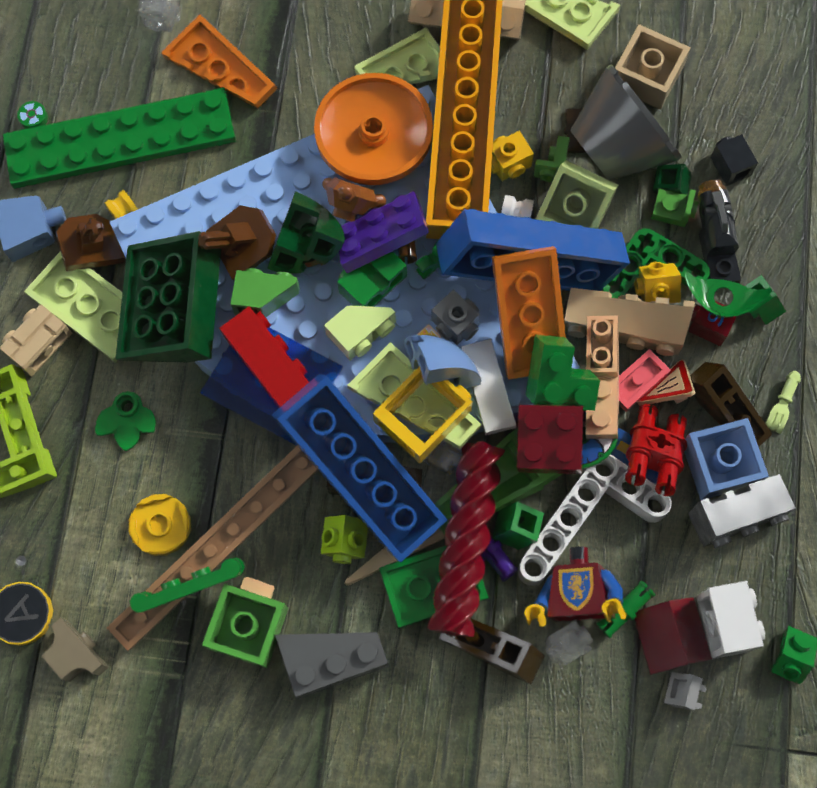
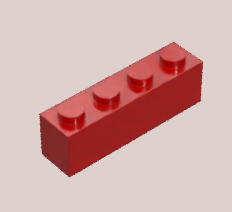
[219,306,309,408]

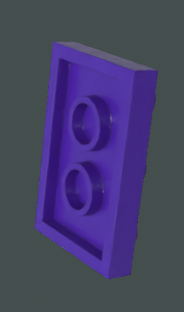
[338,191,429,273]

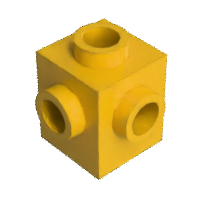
[491,130,534,181]
[634,262,681,303]

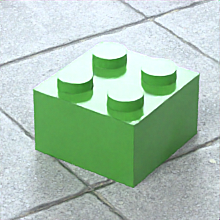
[202,584,288,669]

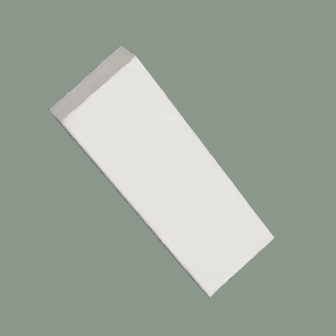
[461,339,516,435]

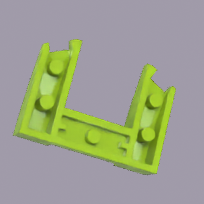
[0,364,57,498]

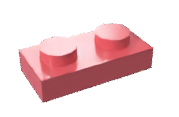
[619,349,671,412]

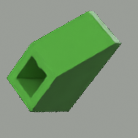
[230,268,300,317]

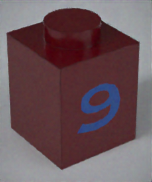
[688,301,737,347]

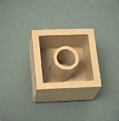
[615,24,691,110]

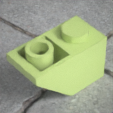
[324,305,396,361]

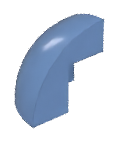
[404,335,481,388]

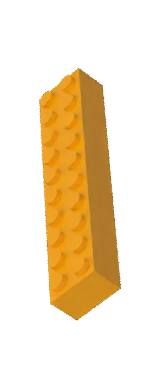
[426,0,503,239]

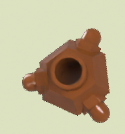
[322,177,386,222]

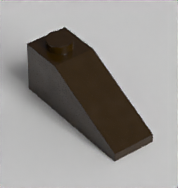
[690,362,772,447]
[439,618,545,685]

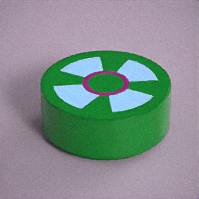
[17,101,48,129]

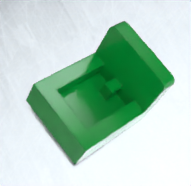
[771,626,817,684]

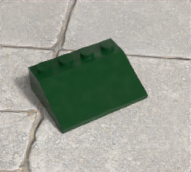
[115,231,221,363]

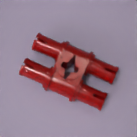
[625,404,687,496]

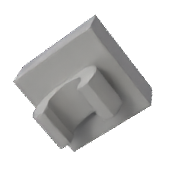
[664,672,707,710]

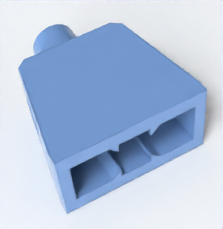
[0,196,66,262]

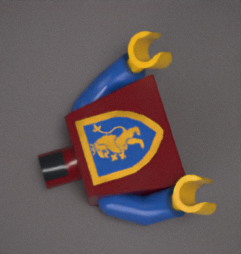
[524,546,626,627]

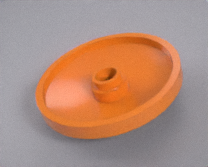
[314,73,433,185]

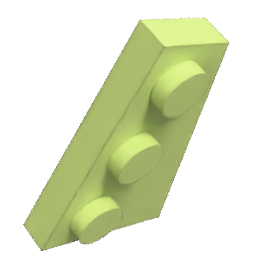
[354,28,440,84]

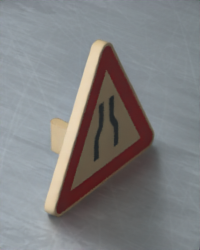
[637,360,695,406]

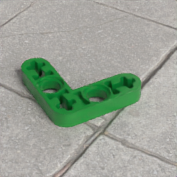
[601,229,710,298]

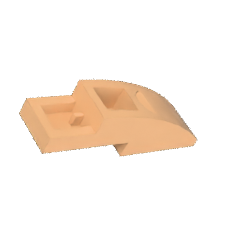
[586,315,619,439]

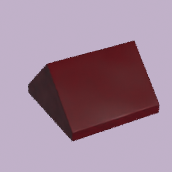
[634,597,712,675]

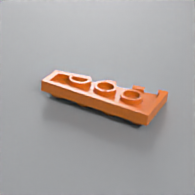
[161,14,277,108]

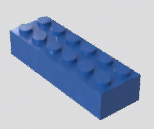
[436,209,630,291]
[271,373,448,563]

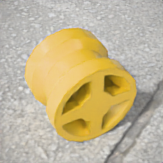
[104,190,138,219]

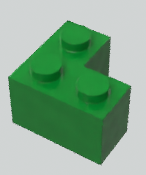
[526,335,600,411]

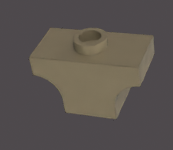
[41,617,109,682]

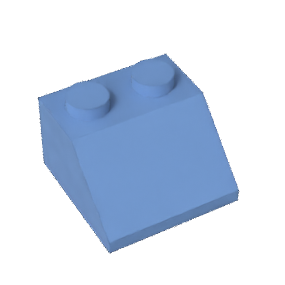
[684,418,769,500]

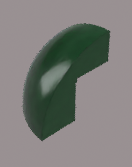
[267,191,345,274]

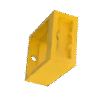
[373,367,473,464]

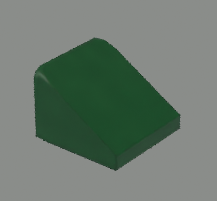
[653,164,691,195]

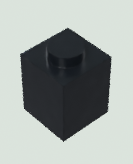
[710,134,758,186]

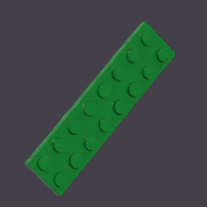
[3,87,236,189]

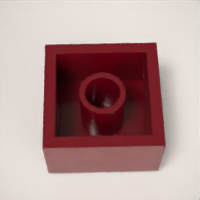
[517,405,583,474]

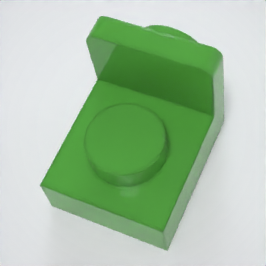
[534,136,569,182]
[651,189,699,227]

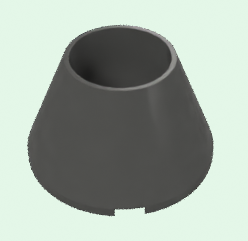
[570,64,682,180]

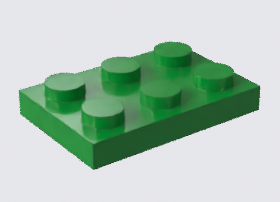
[379,546,489,629]

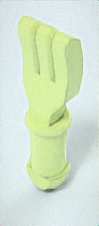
[765,371,801,434]

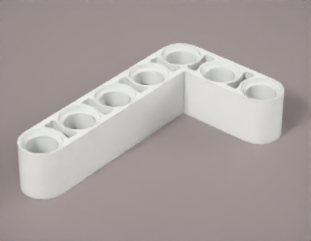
[518,455,671,586]

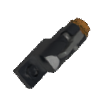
[697,180,741,283]

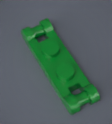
[130,558,245,613]

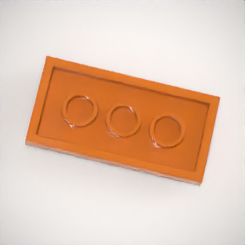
[492,246,566,380]

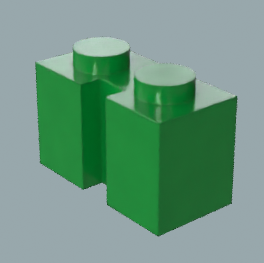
[337,252,407,307]

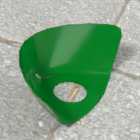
[685,271,773,319]

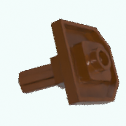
[198,205,276,281]
[56,214,125,271]

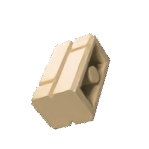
[0,304,72,377]

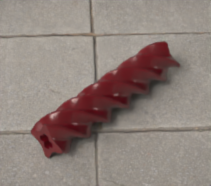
[428,441,505,638]

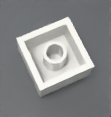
[696,581,765,659]

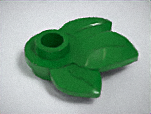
[95,391,156,451]

